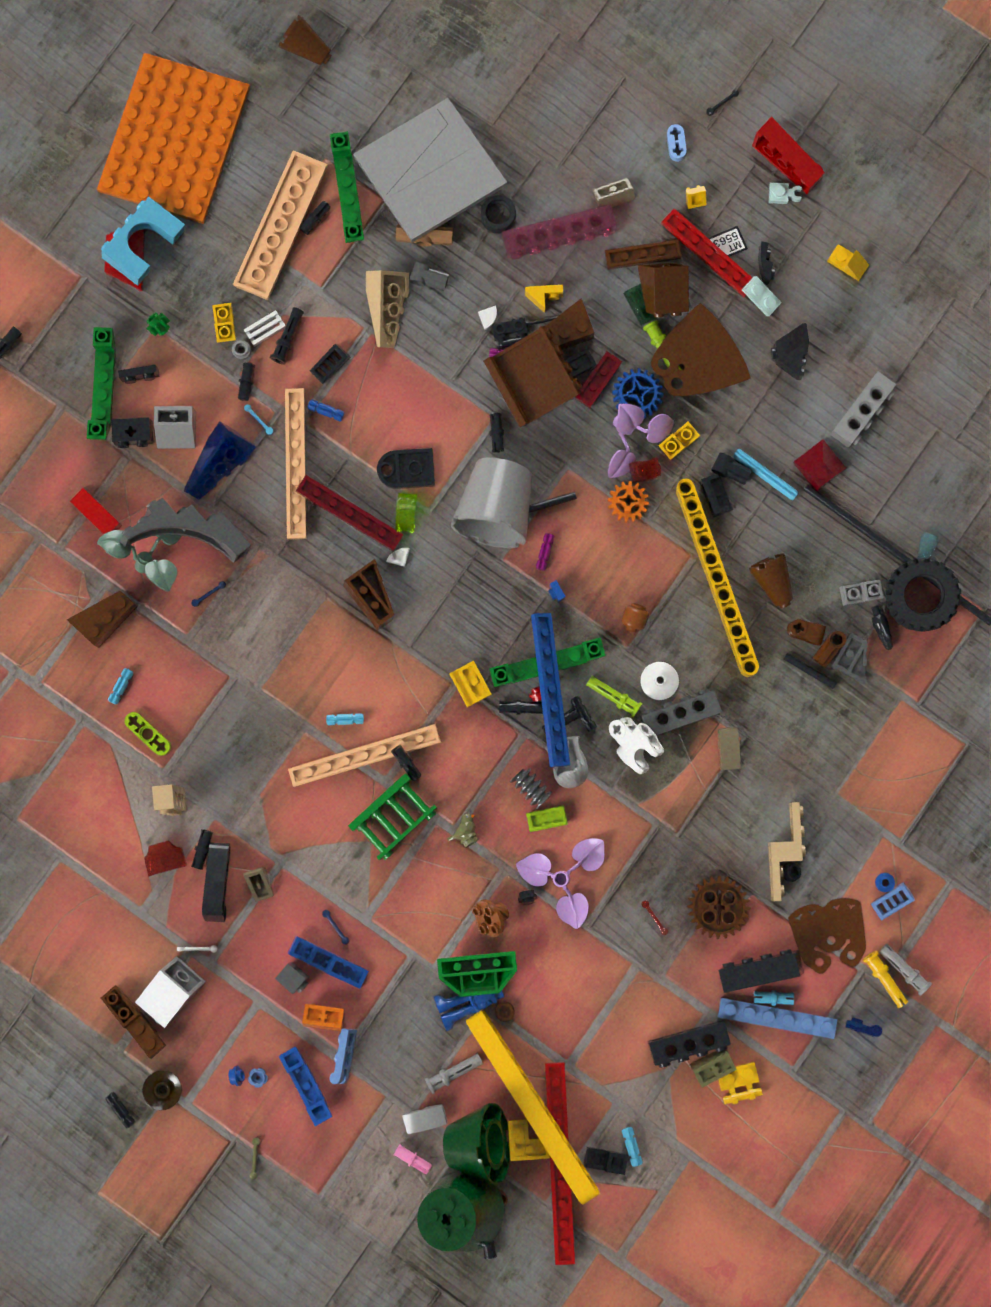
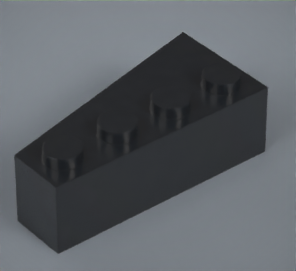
[718,949,804,993]

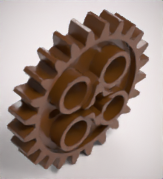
[687,876,751,939]

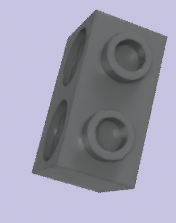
[275,962,309,994]

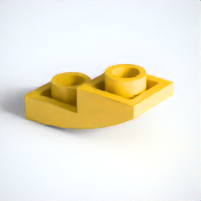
[212,303,236,343]
[658,421,701,460]

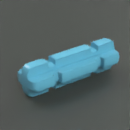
[108,668,134,705]
[326,713,364,725]
[622,1127,643,1167]

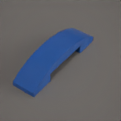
[279,1046,333,1126]

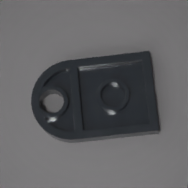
[377,448,435,489]

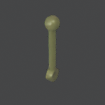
[249,1137,260,1180]

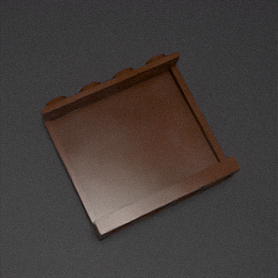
[483,326,582,427]

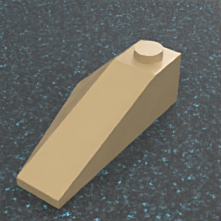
[366,270,409,348]

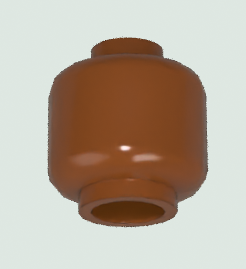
[621,603,649,633]

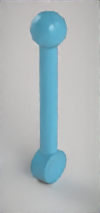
[244,404,273,435]

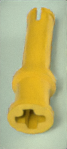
[863,951,908,1008]

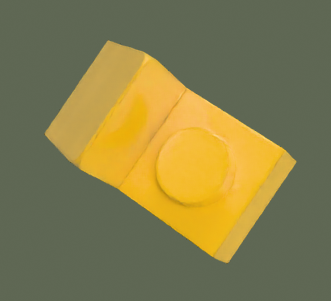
[827,244,869,281]
[525,285,563,312]

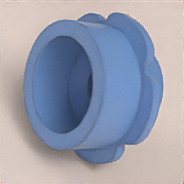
[248,1068,268,1088]

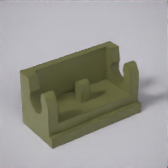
[690,1050,737,1088]

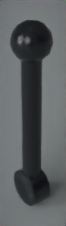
[706,90,739,116]

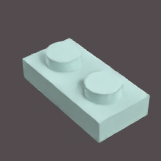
[742,276,782,316]

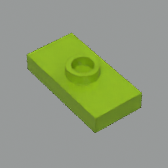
[526,805,568,832]

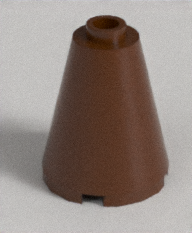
[279,15,332,66]
[749,553,793,608]

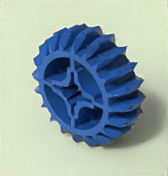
[612,368,664,419]

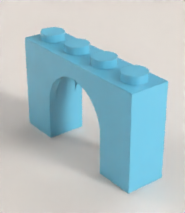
[101,197,185,286]

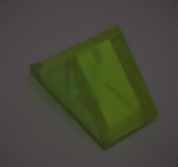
[395,493,417,532]

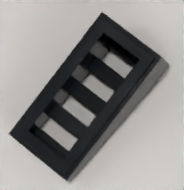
[310,344,351,384]

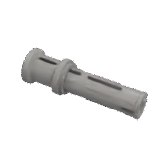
[878,944,932,996]
[425,1053,483,1094]

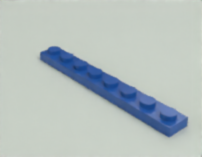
[531,613,570,767]

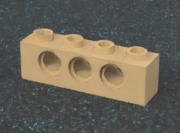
[152,785,187,816]

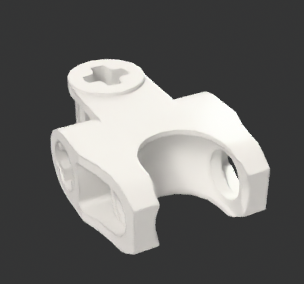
[609,717,664,774]

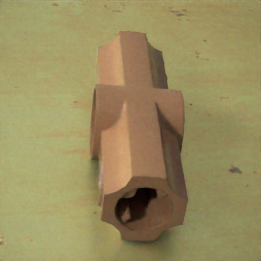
[396,224,453,247]

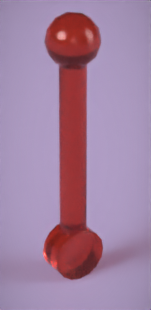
[641,900,668,935]

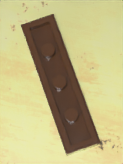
[605,239,682,270]

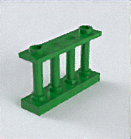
[348,773,437,860]

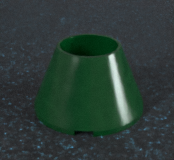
[443,1103,510,1185]

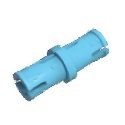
[753,990,794,1006]

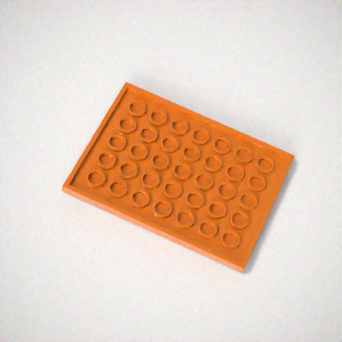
[97,53,250,224]

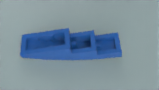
[288,936,369,989]

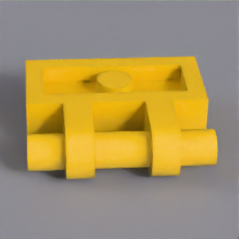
[718,1062,763,1105]

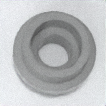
[232,340,251,359]

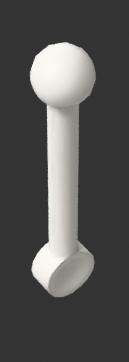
[177,945,218,953]

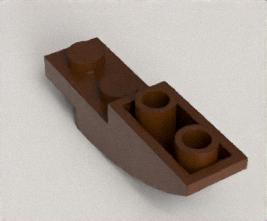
[101,985,166,1059]

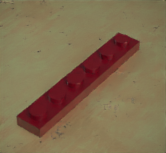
[296,475,403,551]

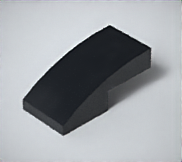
[584,1147,628,1175]

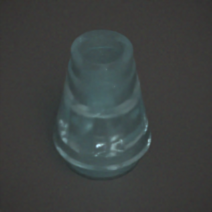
[917,532,939,559]

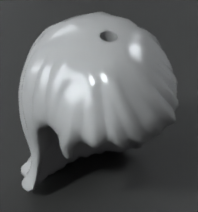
[546,736,589,788]

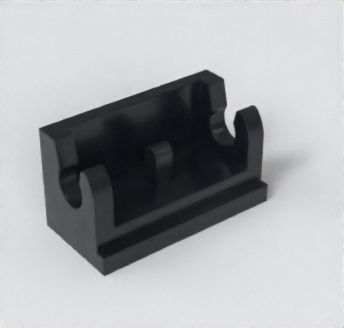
[700,473,733,517]

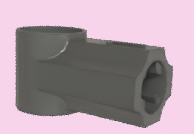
[409,262,449,291]

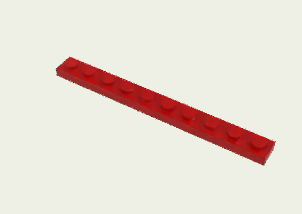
[545,1062,575,1265]

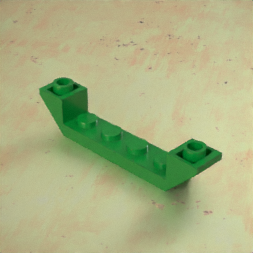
[329,131,364,243]
[87,327,116,440]
[489,637,606,687]

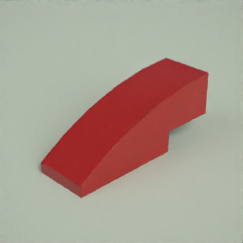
[70,488,122,534]

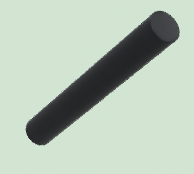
[529,492,577,513]
[783,653,837,689]

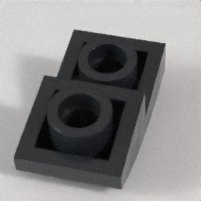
[758,241,775,285]

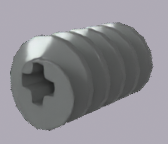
[510,768,552,810]

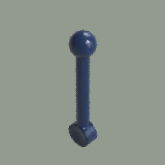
[191,581,226,607]
[322,910,349,944]

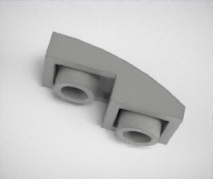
[839,580,884,606]
[402,1104,448,1134]

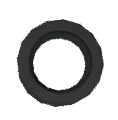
[481,195,516,234]

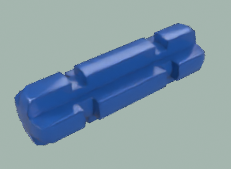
[308,400,344,421]

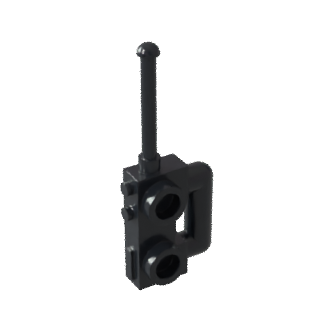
[492,315,559,348]

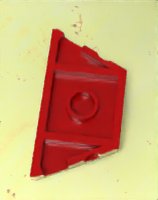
[104,229,145,291]

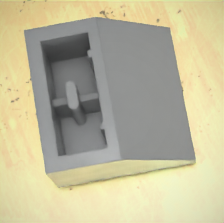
[154,406,196,449]

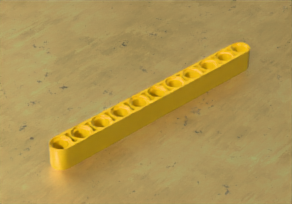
[676,478,759,677]
[466,1010,600,1205]

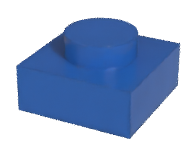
[548,580,566,603]

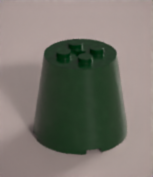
[417,1171,504,1252]

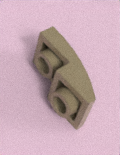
[718,727,741,770]

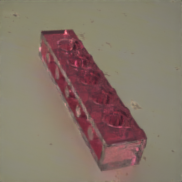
[502,204,617,259]

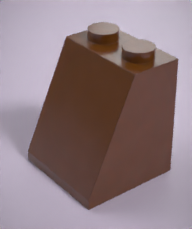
[638,263,689,317]

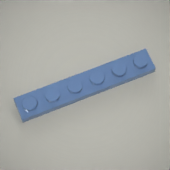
[717,998,837,1039]

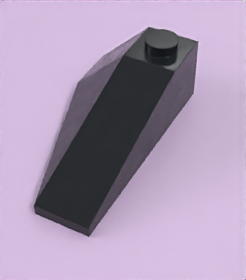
[771,323,809,380]

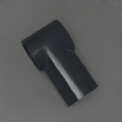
[711,453,752,485]

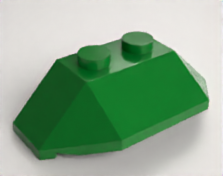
[437,951,517,997]

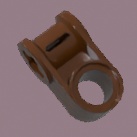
[787,619,826,646]

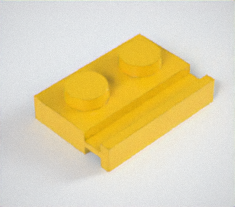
[449,661,492,708]

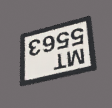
[708,226,748,257]

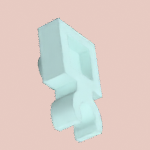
[769,183,802,204]

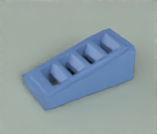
[871,882,915,921]

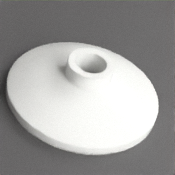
[640,662,679,700]

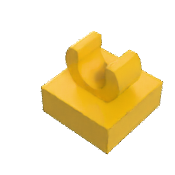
[686,185,706,209]

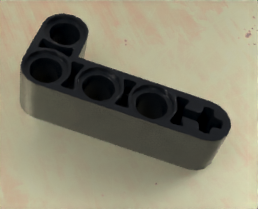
[202,842,231,922]

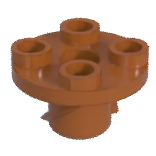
[472,899,509,937]

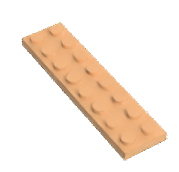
[233,150,328,300]

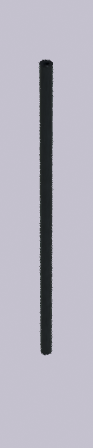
[804,485,991,626]

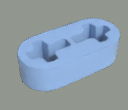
[667,124,686,162]

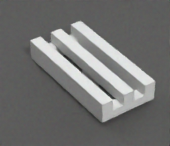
[244,310,286,347]

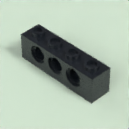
[648,1020,731,1068]

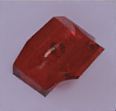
[144,840,187,877]

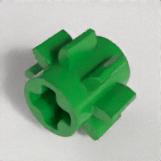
[146,313,170,336]

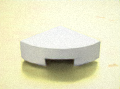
[478,305,497,331]
[386,548,410,567]

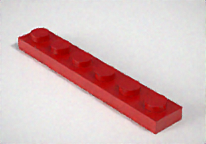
[661,208,752,298]

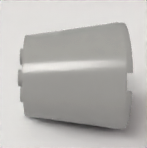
[451,458,532,548]

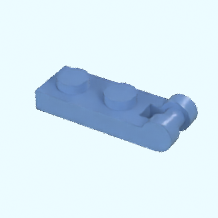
[330,1029,357,1084]

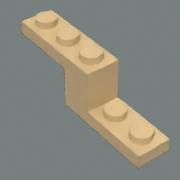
[768,802,806,901]

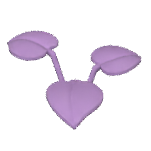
[608,404,674,478]
[516,838,605,929]

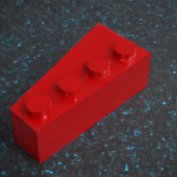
[752,116,825,194]

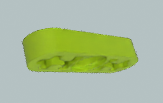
[125,712,171,756]

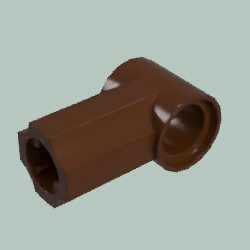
[812,631,846,668]

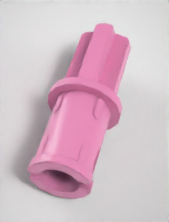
[394,1144,432,1174]

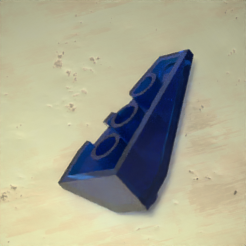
[184,421,256,500]

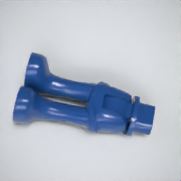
[433,991,504,1032]

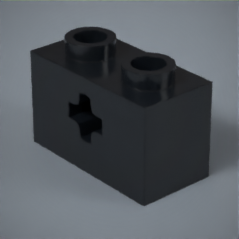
[111,417,153,448]

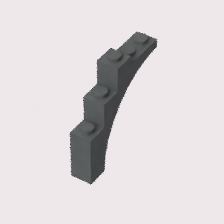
[120,498,251,563]

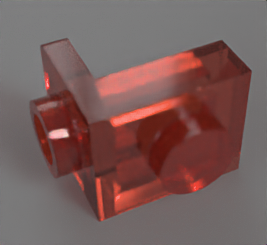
[629,457,661,482]

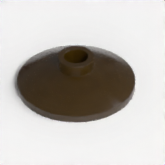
[142,1070,182,1110]

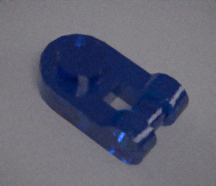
[845,1017,882,1037]

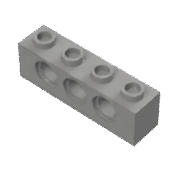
[830,371,896,448]

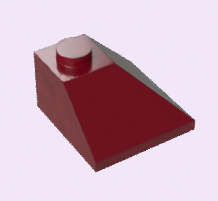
[793,439,847,491]

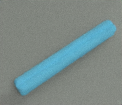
[733,449,798,500]

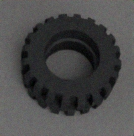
[884,558,962,632]

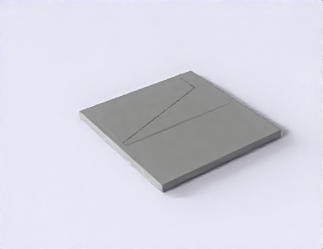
[353,98,508,242]

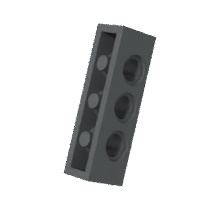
[640,689,722,736]

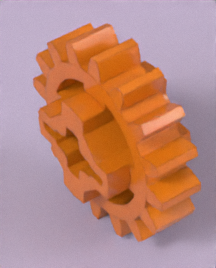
[607,481,649,523]

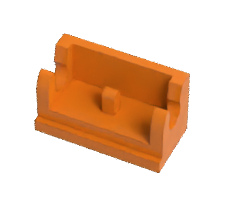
[302,1004,344,1031]

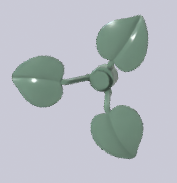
[97,530,182,592]

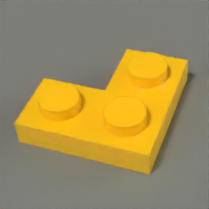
[507,1119,550,1161]

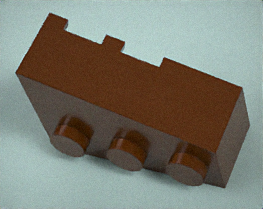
[67,591,138,648]

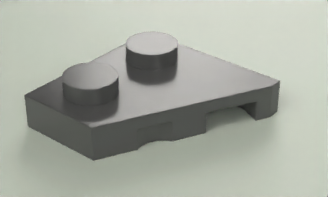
[831,633,868,685]

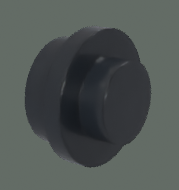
[783,863,801,882]
[518,890,537,905]

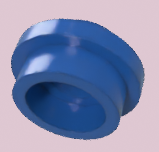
[875,873,895,892]
[228,1066,245,1086]

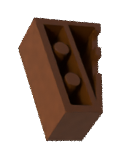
[545,298,595,350]
[343,559,394,631]

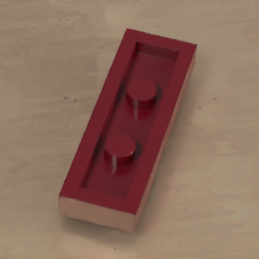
[575,351,622,409]

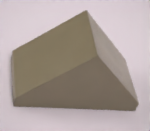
[243,867,274,902]

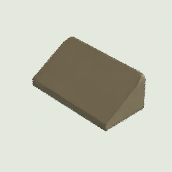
[593,178,635,211]

